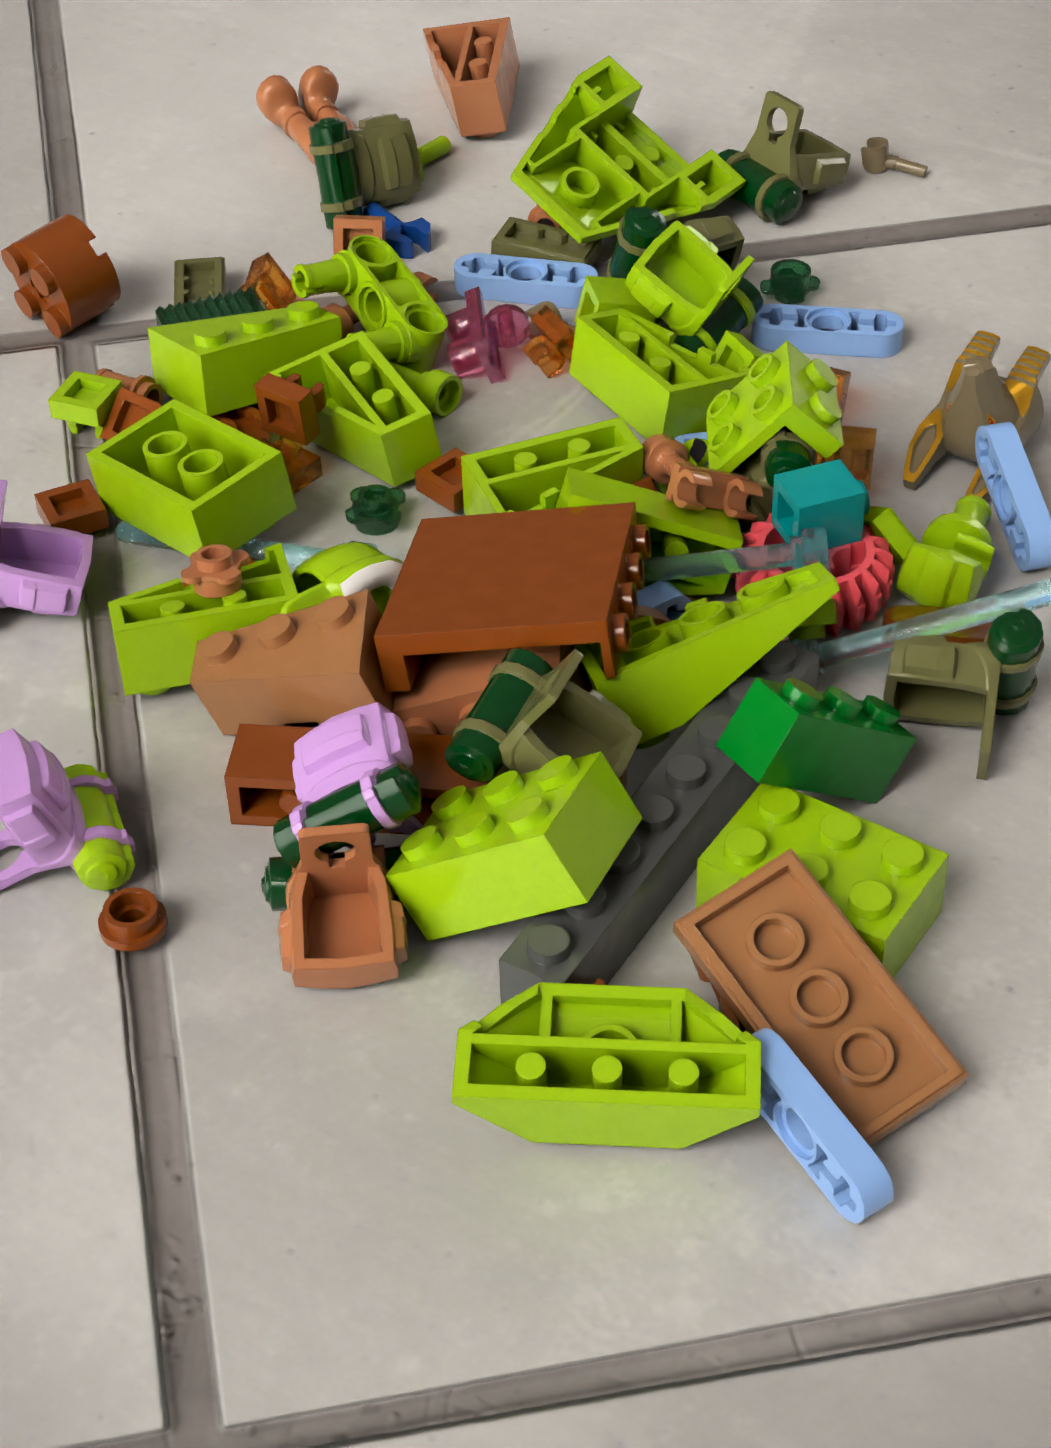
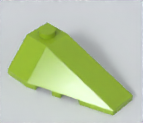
[574,562,840,749]

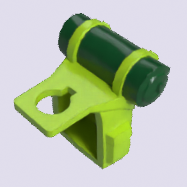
[624,220,764,354]

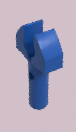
[363,202,431,259]

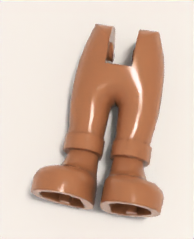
[256,65,357,164]

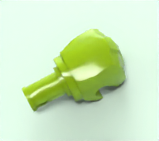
[896,495,995,611]

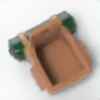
[261,823,408,989]

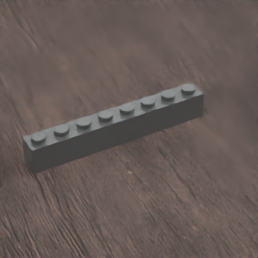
[499,640,820,1004]

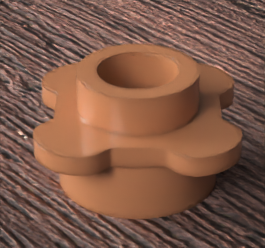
[181,544,250,598]

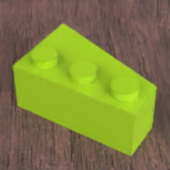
[147,301,342,417]
[569,308,750,439]
[265,330,442,487]
[461,417,644,515]
[555,467,743,595]
[107,542,298,696]

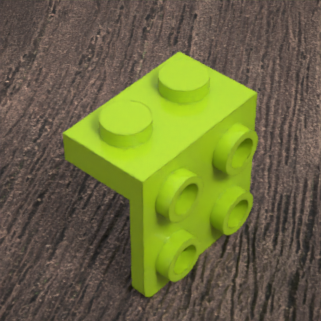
[706,341,844,473]

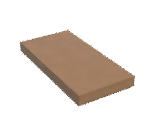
[673,848,969,1147]

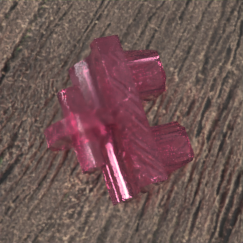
[445,286,530,384]

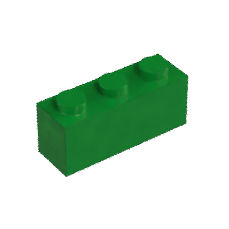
[716,677,917,803]

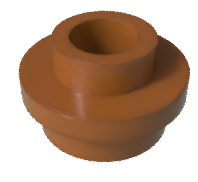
[98,887,168,951]

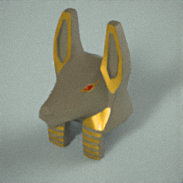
[903,330,1051,501]

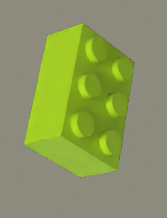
[86,399,297,557]
[385,751,643,941]
[696,784,949,978]

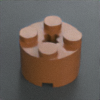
[1,214,121,338]

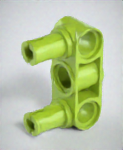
[291,235,448,373]

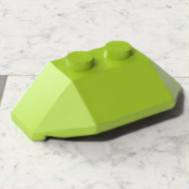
[451,982,761,1149]

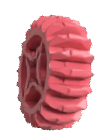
[732,512,895,638]

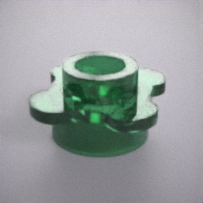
[760,259,820,304]
[345,484,406,536]

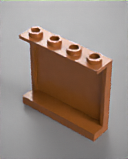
[374,502,651,693]

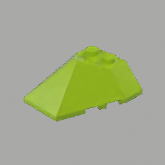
[510,56,746,244]

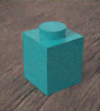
[771,459,870,557]

